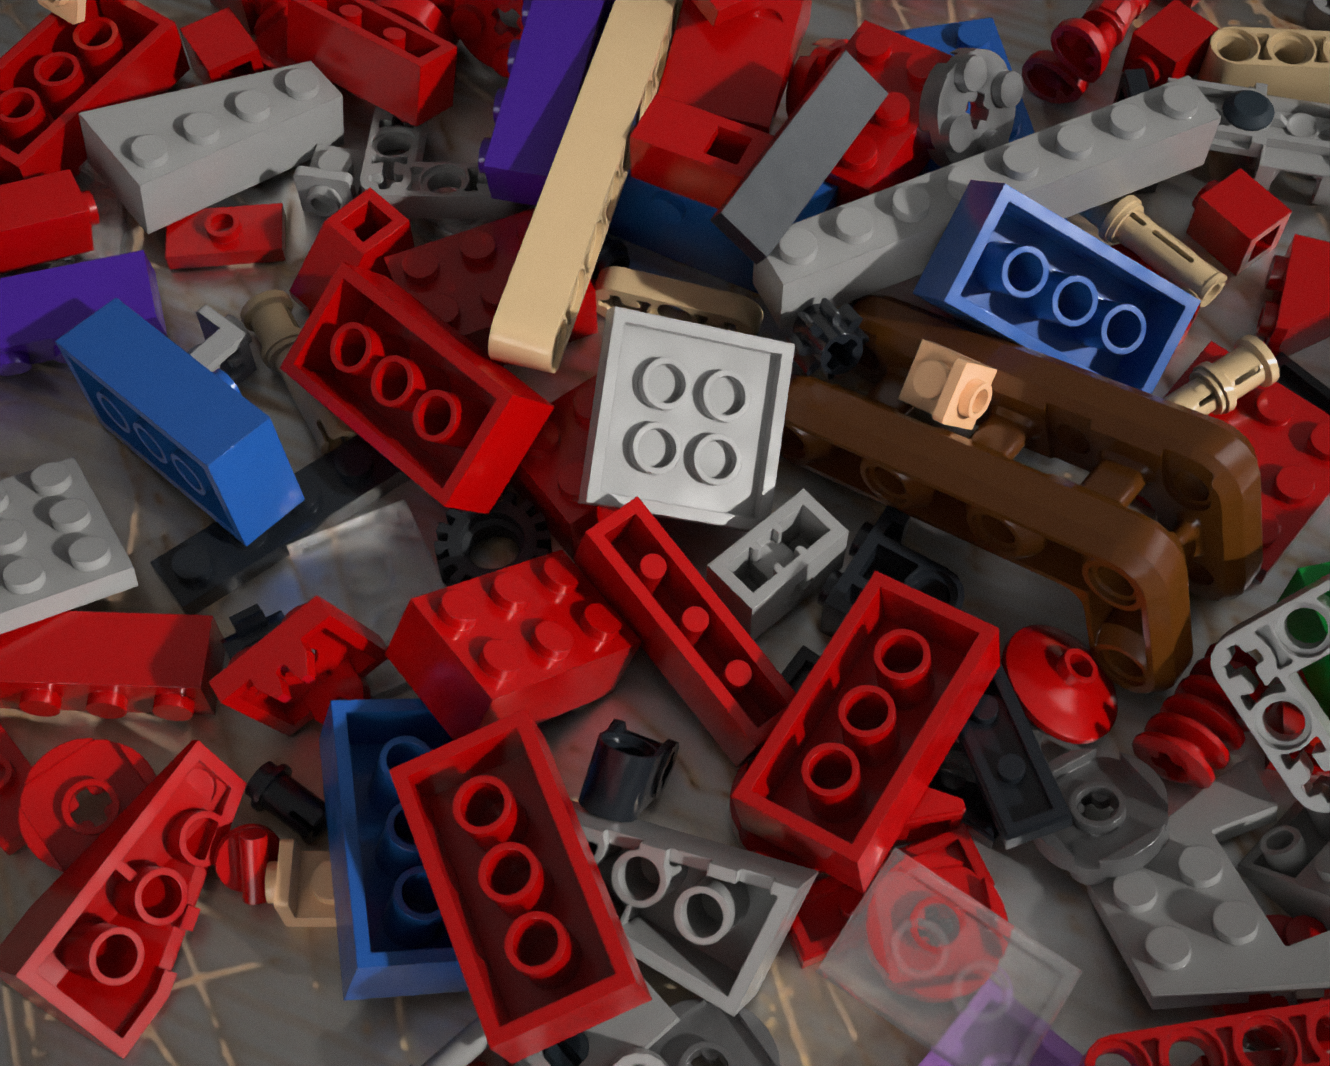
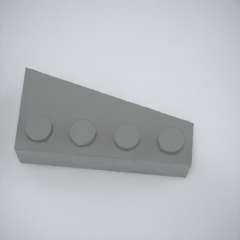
[79,61,344,234]
[571,800,819,1017]

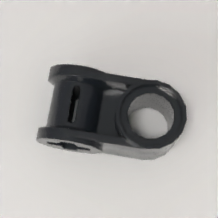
[578,718,679,822]

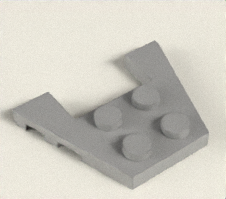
[1087,759,1330,1010]

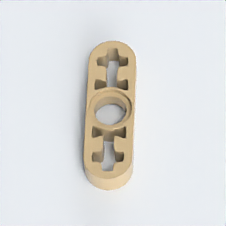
[594,266,763,336]

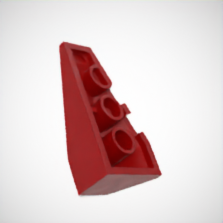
[0,740,247,1059]

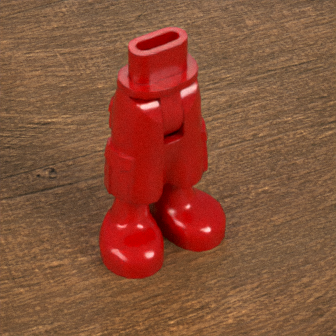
[1022,0,1151,104]

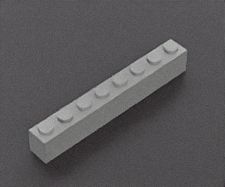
[753,75,1221,329]

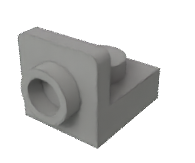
[294,144,366,217]
[187,304,257,386]

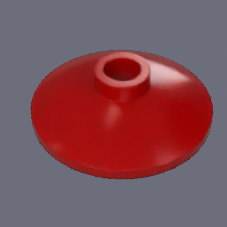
[1002,625,1118,744]

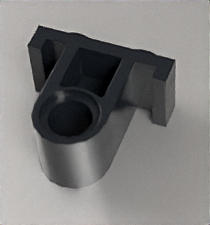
[817,505,965,638]

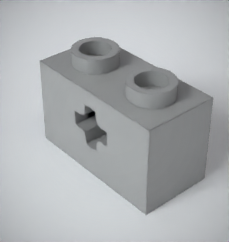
[706,488,849,640]

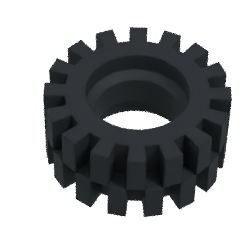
[434,491,552,587]

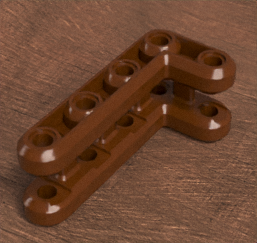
[780,295,1263,694]

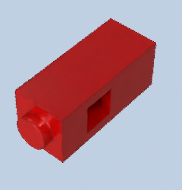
[630,93,775,209]
[0,169,100,274]

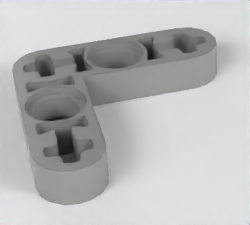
[360,106,529,220]
[1211,573,1330,813]

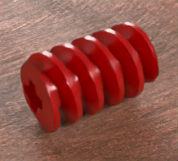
[1132,642,1275,789]

